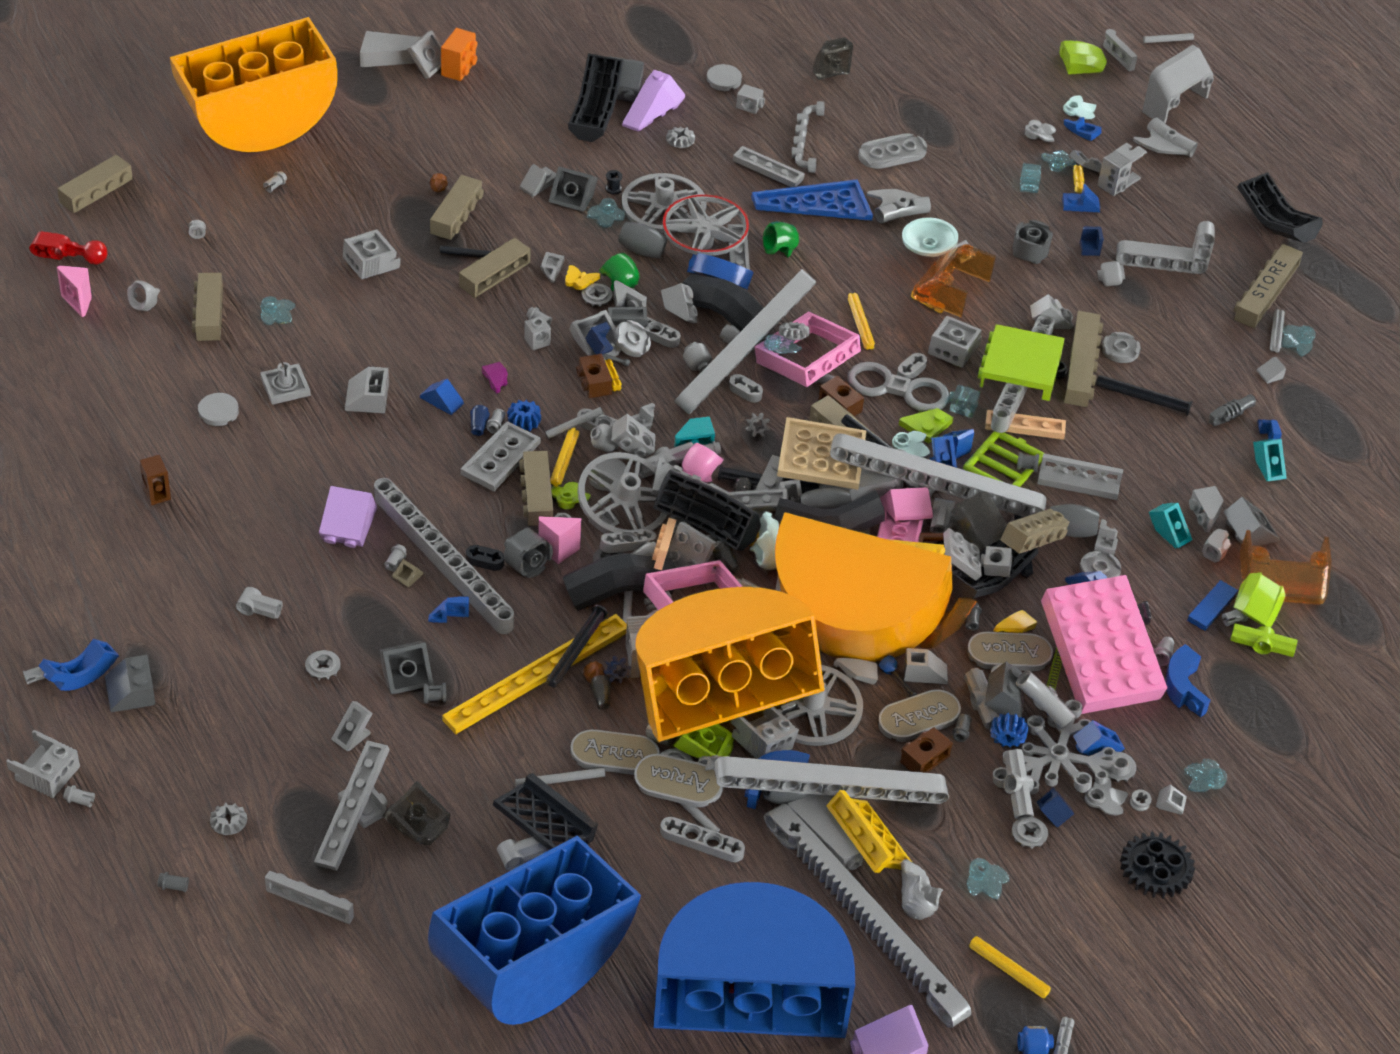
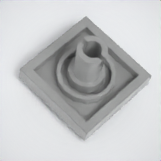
[260,362,311,405]
[666,522,717,568]
[943,528,982,581]

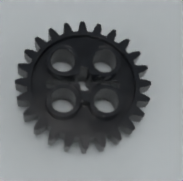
[1120,832,1195,899]

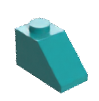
[674,416,715,447]
[1253,439,1287,482]
[1148,503,1193,548]

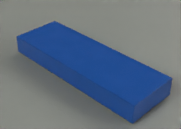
[1187,580,1238,631]

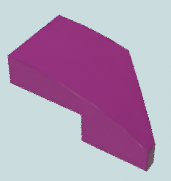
[482,362,508,394]

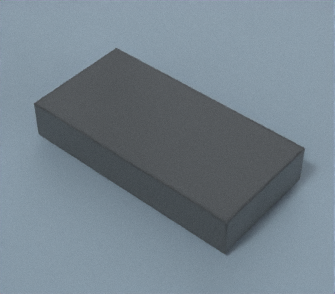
[608,307,648,326]

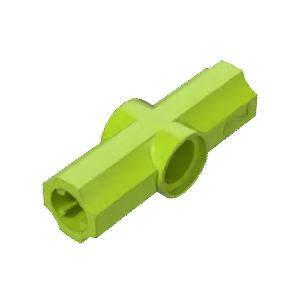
[1230,623,1298,657]

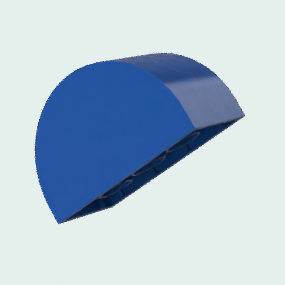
[428,836,641,1025]
[653,882,855,1038]

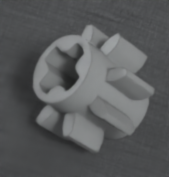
[746,412,770,437]

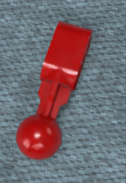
[29,231,108,265]

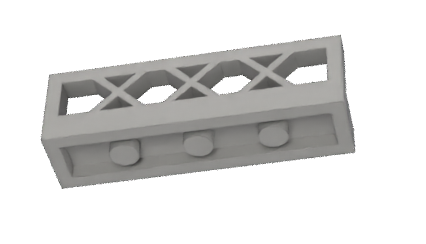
[1037,454,1123,500]

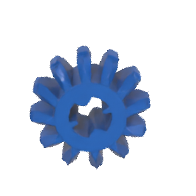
[507,399,541,432]
[990,713,1028,748]

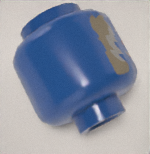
[1017,1026,1054,1054]

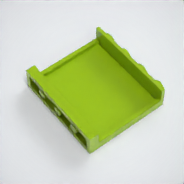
[978,324,1065,401]

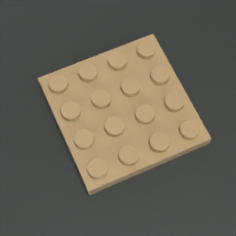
[777,417,866,490]

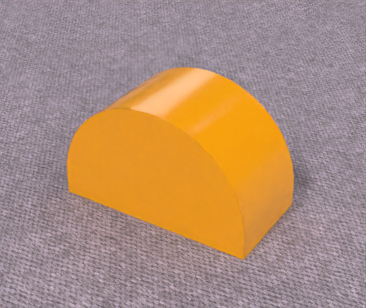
[170,17,338,152]
[775,512,952,662]
[636,587,825,742]

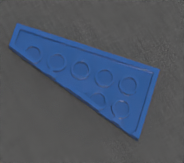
[751,179,873,221]

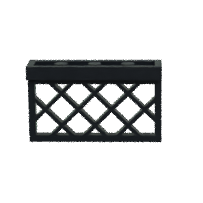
[493,773,598,850]

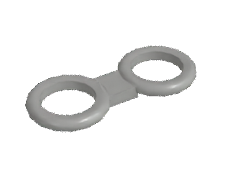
[847,362,950,412]

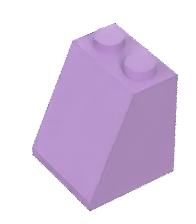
[319,486,377,548]
[850,1005,929,1054]

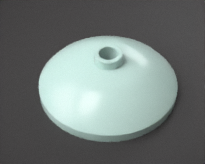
[902,218,958,257]

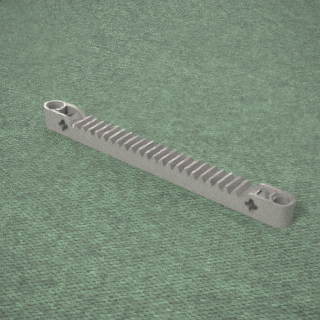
[764,803,971,1028]

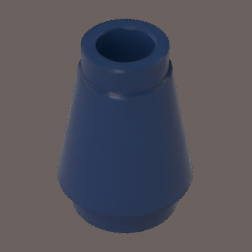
[470,405,490,436]

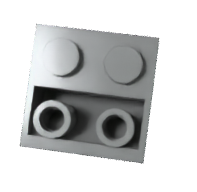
[345,367,389,413]

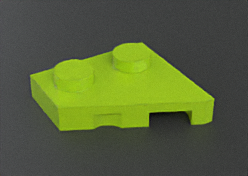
[899,408,953,444]

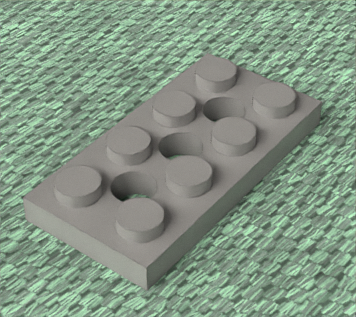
[460,421,541,491]

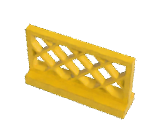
[826,790,912,873]

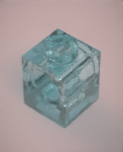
[1020,163,1041,193]
[948,384,981,418]

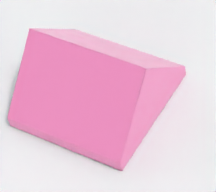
[57,266,92,317]
[880,487,933,521]
[539,516,581,564]

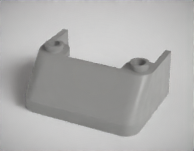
[1142,45,1214,124]

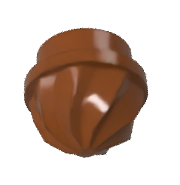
[429,173,448,192]
[583,661,605,683]

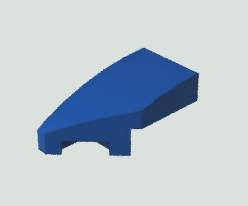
[1064,117,1102,141]
[1257,419,1282,439]
[428,597,469,623]

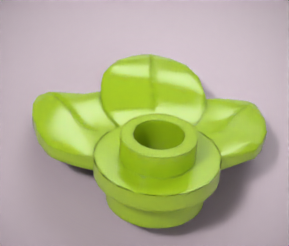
[551,482,591,509]

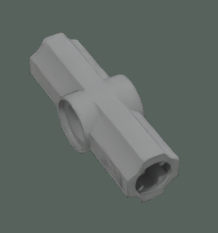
[639,442,694,478]
[964,668,999,731]
[1004,749,1034,819]

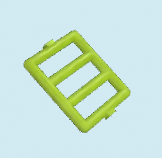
[963,431,1045,487]

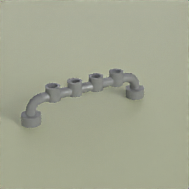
[792,101,825,173]

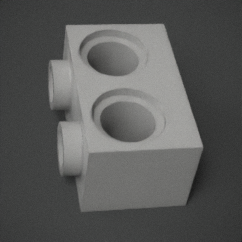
[611,414,655,459]

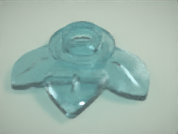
[1041,150,1076,172]
[587,198,625,228]
[260,296,296,325]
[1281,325,1316,356]
[764,335,802,354]
[1184,758,1227,792]
[967,858,1010,900]

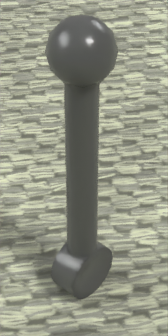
[591,350,630,366]

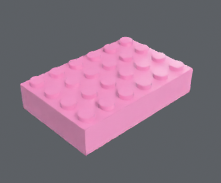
[1041,575,1167,714]

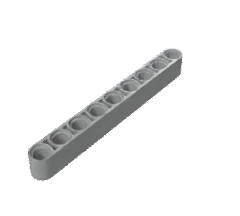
[991,315,1054,433]

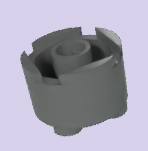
[1012,220,1053,264]
[504,527,553,578]

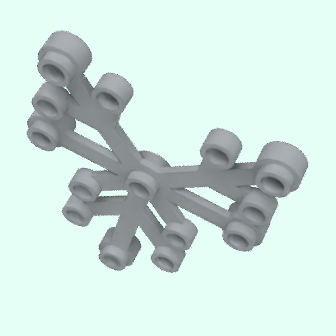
[993,700,1130,794]

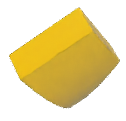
[993,610,1038,633]

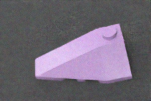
[622,70,685,131]

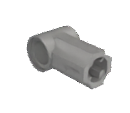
[930,498,955,533]
[236,587,283,619]
[497,837,547,871]

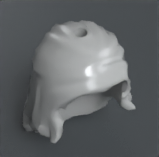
[901,859,943,920]

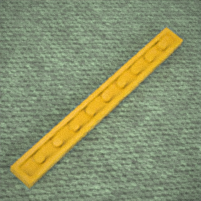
[442,614,627,735]

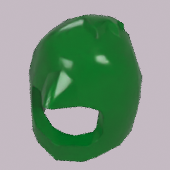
[763,221,799,258]
[599,253,640,291]

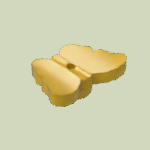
[565,265,600,290]

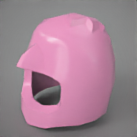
[681,443,724,483]

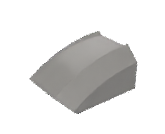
[569,310,621,360]

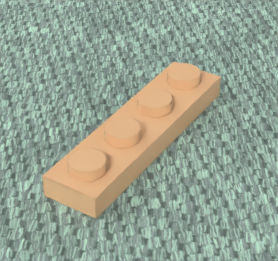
[985,410,1066,440]
[652,518,676,570]

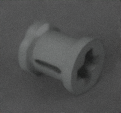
[1017,452,1039,472]
[424,683,446,703]

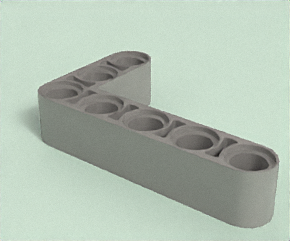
[1116,221,1215,274]

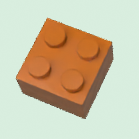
[441,27,477,81]

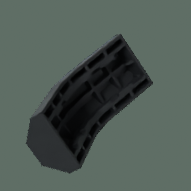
[568,53,624,142]
[1237,172,1323,243]
[682,274,764,332]
[653,470,761,551]
[774,491,885,532]
[951,527,1038,602]
[563,553,676,611]

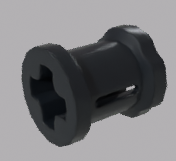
[605,170,622,195]

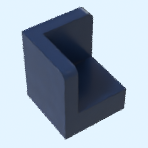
[1079,226,1104,256]
[585,322,613,355]
[1037,787,1074,827]

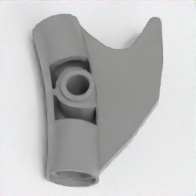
[1133,118,1198,157]
[867,189,931,223]
[1016,670,1075,729]

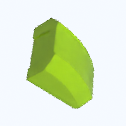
[1059,41,1107,74]
[1233,572,1285,628]
[673,724,734,759]

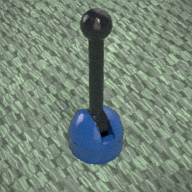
[879,655,917,697]

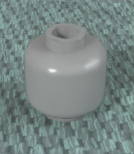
[1097,261,1125,287]
[683,342,712,372]
[590,423,619,453]

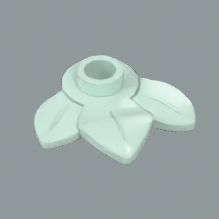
[1063,95,1096,119]
[892,431,930,458]

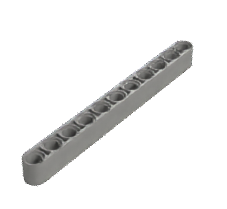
[674,269,816,415]
[830,433,1047,517]
[374,478,514,634]
[714,756,949,804]

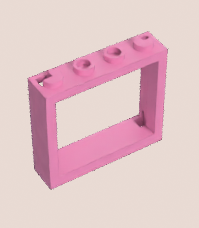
[755,311,861,387]
[643,560,743,610]

